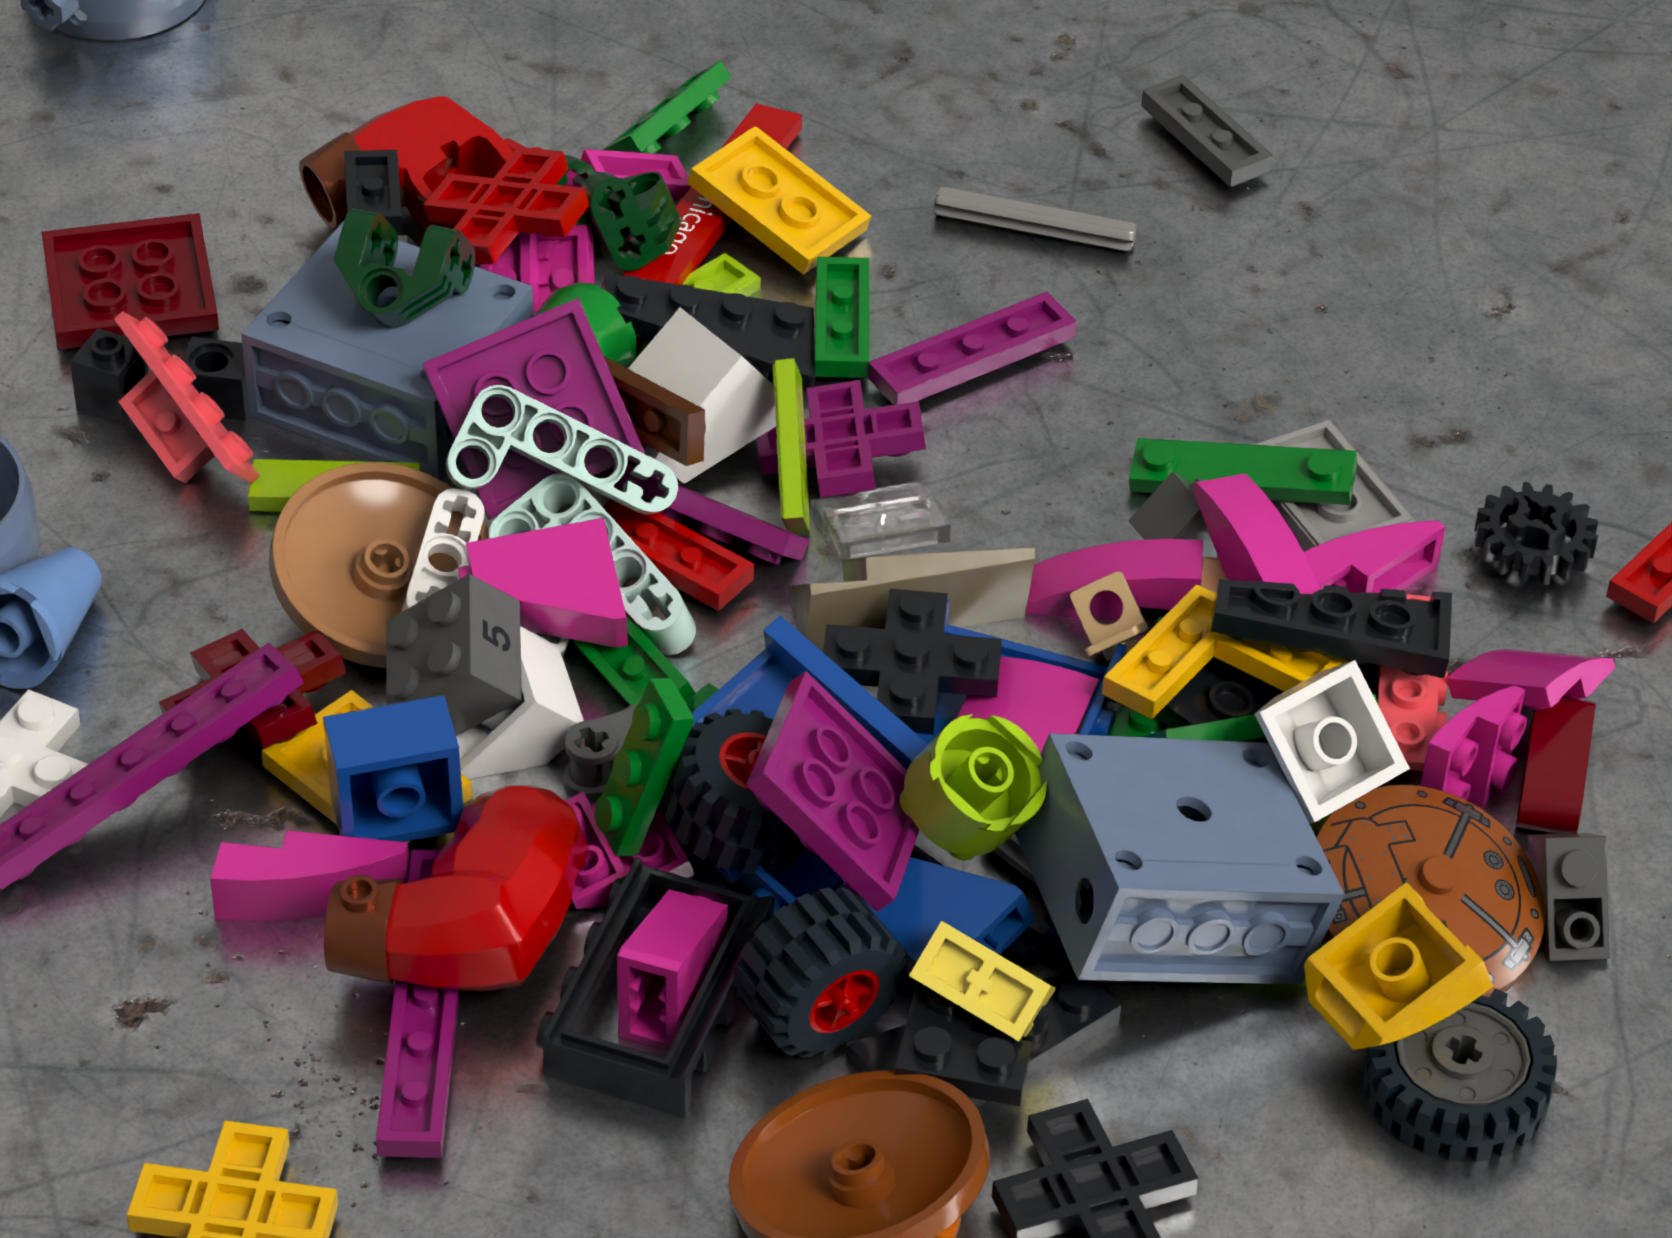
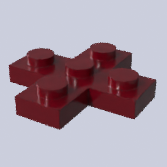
[159,629,347,748]

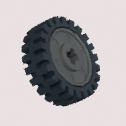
[1363,988,1557,1161]

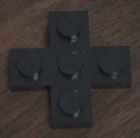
[823,589,1002,735]
[991,1099,1199,1238]

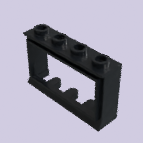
[536,857,775,1118]

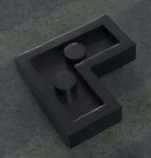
[894,981,1033,1107]

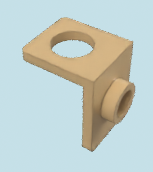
[1070,571,1149,661]

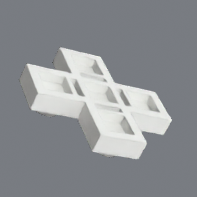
[0,689,88,818]

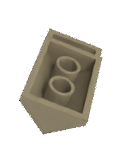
[788,547,1035,651]

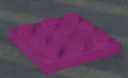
[422,298,645,520]
[746,671,920,912]

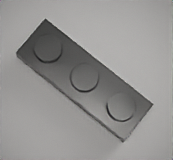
[1141,75,1273,187]

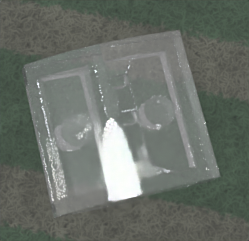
[811,482,951,561]

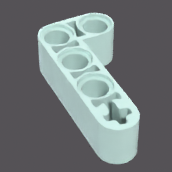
[445,385,678,515]
[489,473,696,655]

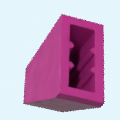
[458,518,628,648]
[617,889,728,1051]

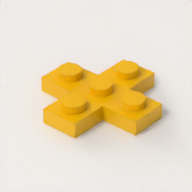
[127,1120,338,1238]

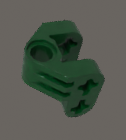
[556,155,682,271]
[333,208,475,328]

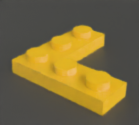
[1102,584,1347,719]

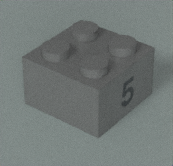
[386,574,522,736]

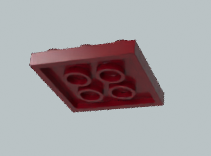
[41,213,219,350]

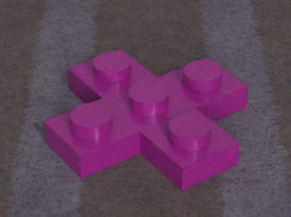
[757,380,926,498]

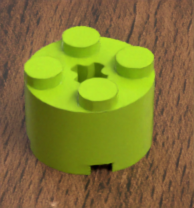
[900,714,1047,861]

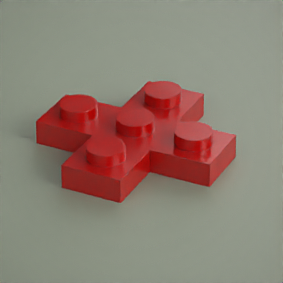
[423,147,589,265]

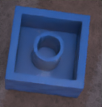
[323,695,463,842]

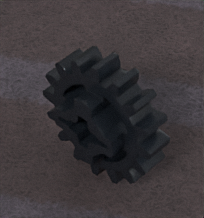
[1474,482,1598,585]

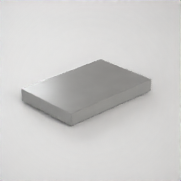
[1253,419,1416,551]

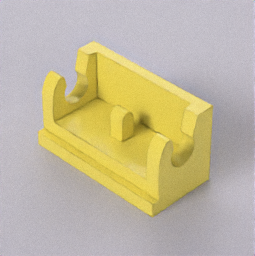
[909,921,1056,1042]

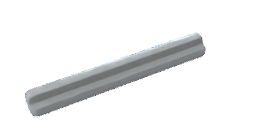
[934,186,1136,252]

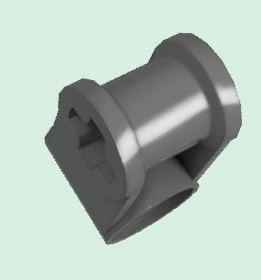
[563,704,638,800]

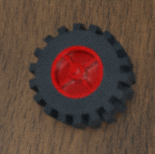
[663,709,805,874]
[733,887,908,1057]

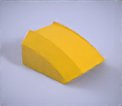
[1304,882,1494,1050]

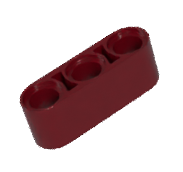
[1516,696,1596,834]

